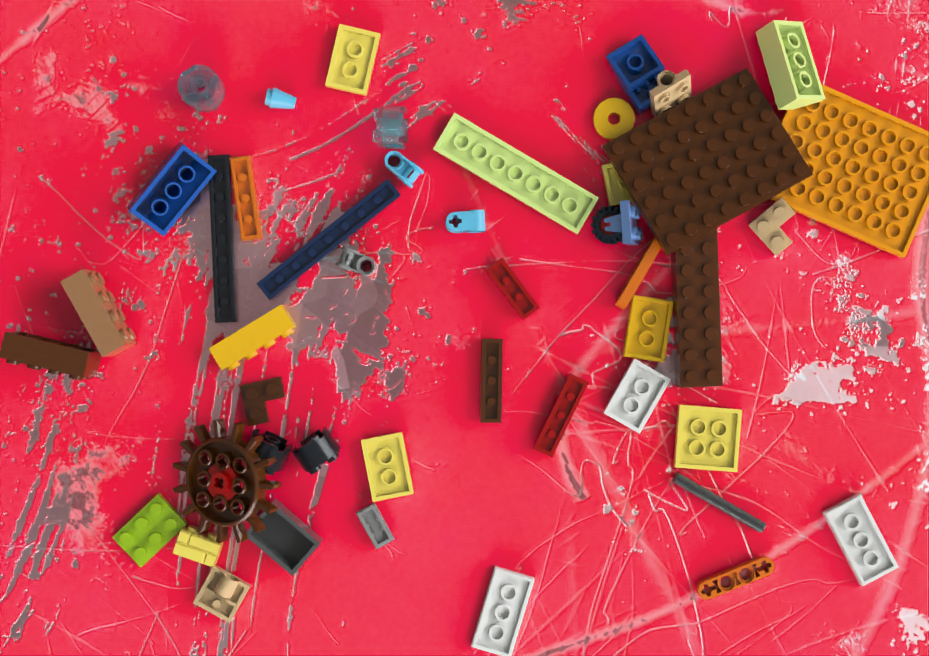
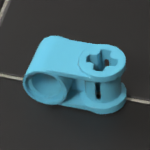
[385,151,424,189]
[445,210,486,233]

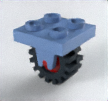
[591,200,642,246]

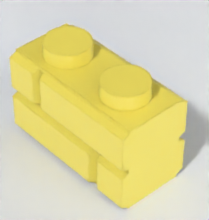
[173,525,224,567]

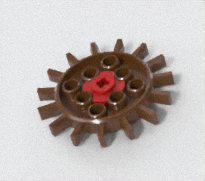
[173,418,281,543]

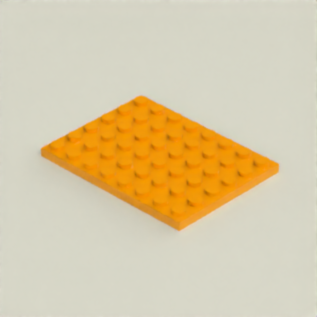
[769,84,929,258]

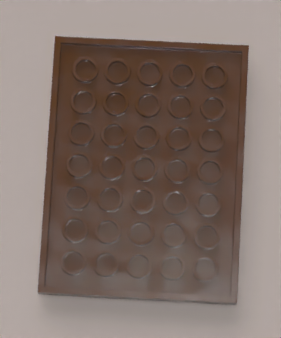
[602,68,813,256]

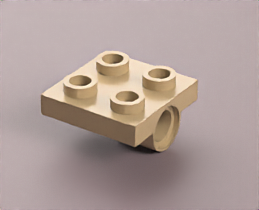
[649,69,692,117]
[193,565,251,623]

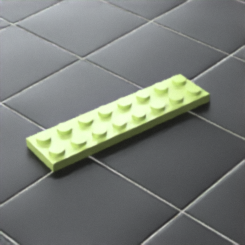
[433,112,599,234]

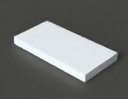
[822,493,899,587]
[471,565,535,656]

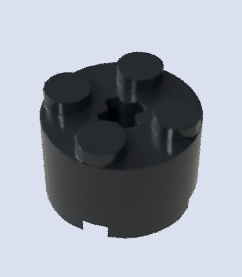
[291,427,341,475]
[248,429,292,475]

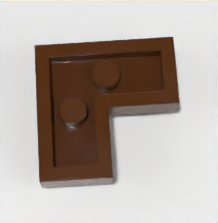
[239,376,286,426]

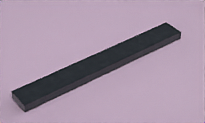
[208,155,237,323]

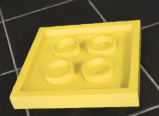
[673,404,742,472]

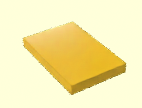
[622,295,674,363]

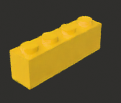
[209,305,297,371]

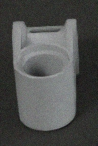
[335,246,378,276]

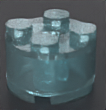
[177,65,225,112]
[373,106,409,149]

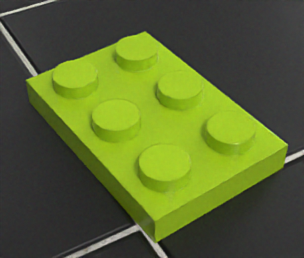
[112,493,188,567]

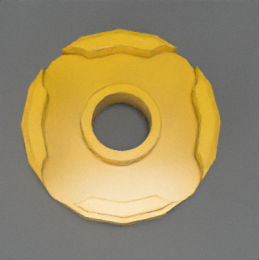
[593,98,635,140]

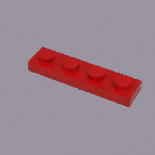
[533,373,589,457]

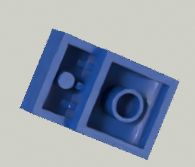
[606,34,669,115]

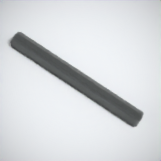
[672,473,766,533]

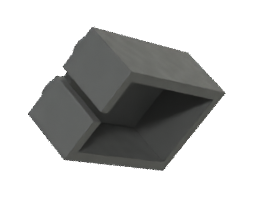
[246,498,323,576]

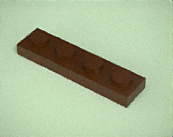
[480,338,503,423]

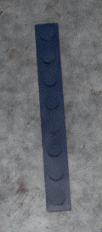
[257,179,401,300]

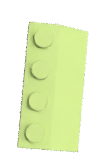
[755,20,826,110]

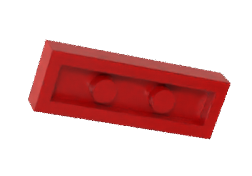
[485,258,540,320]

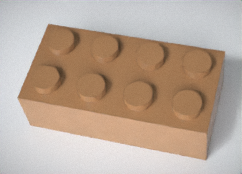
[60,269,137,357]

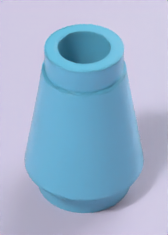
[265,87,297,109]

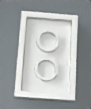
[602,358,671,434]

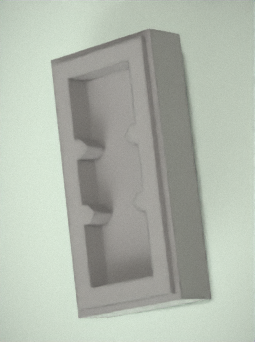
[356,502,395,550]

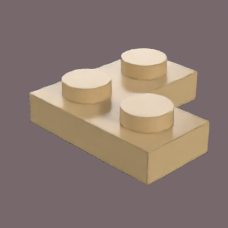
[748,197,796,256]

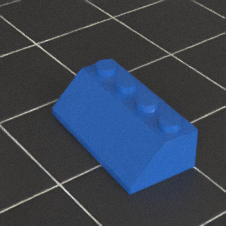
[127,141,217,236]

